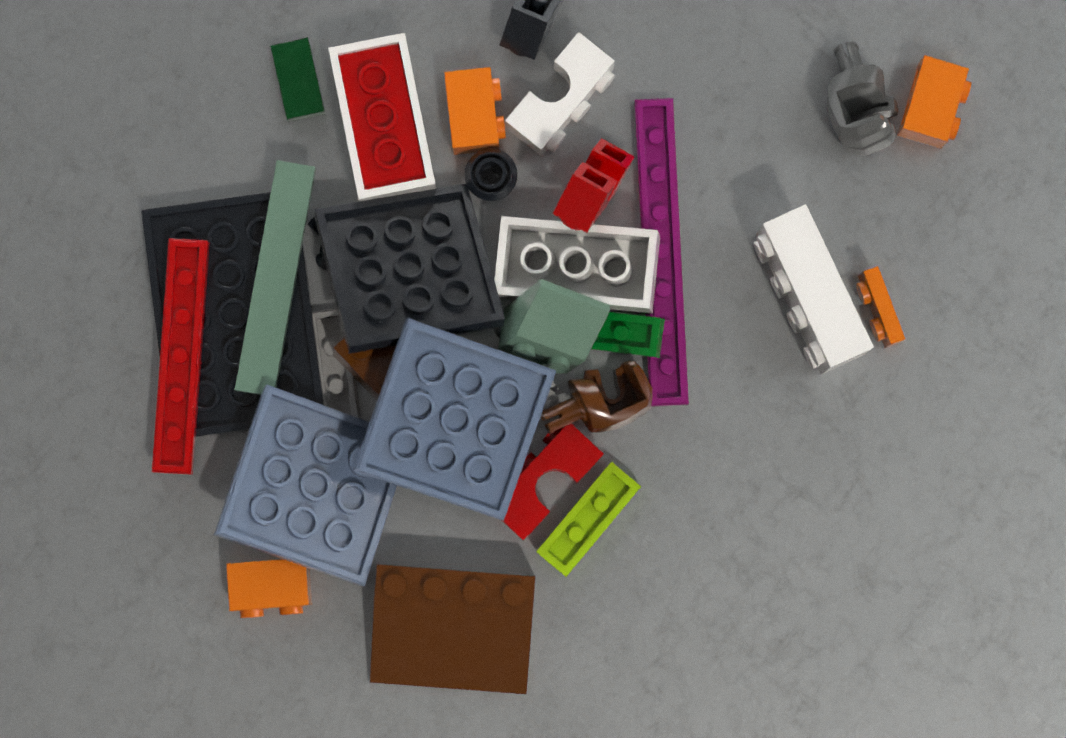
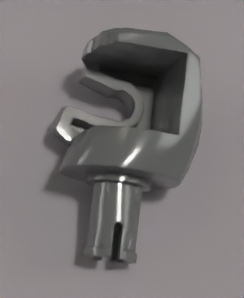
[827,42,898,156]

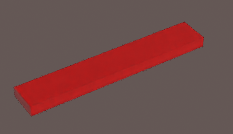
[152,238,210,475]

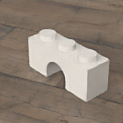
[505,32,615,156]

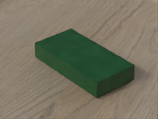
[271,37,326,122]

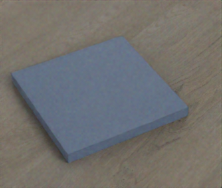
[353,318,556,521]
[214,385,397,587]

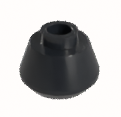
[465,148,518,201]

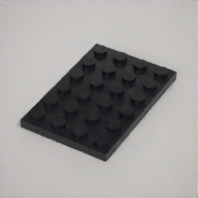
[141,192,325,438]

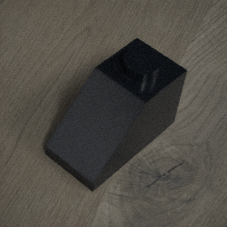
[499,0,563,60]

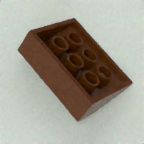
[370,564,536,694]

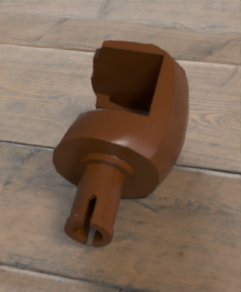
[541,360,652,434]

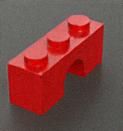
[552,138,635,233]
[501,423,604,541]

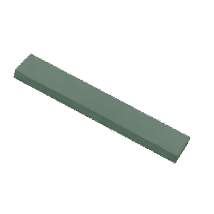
[235,160,316,395]

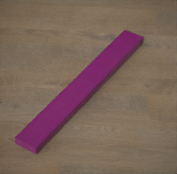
[634,98,689,407]

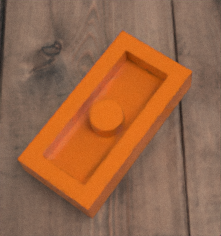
[856,266,905,348]

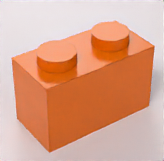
[897,55,972,149]
[444,67,506,155]
[226,559,312,618]

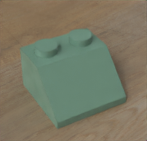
[498,279,610,374]

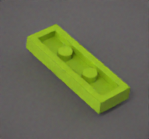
[536,462,641,577]

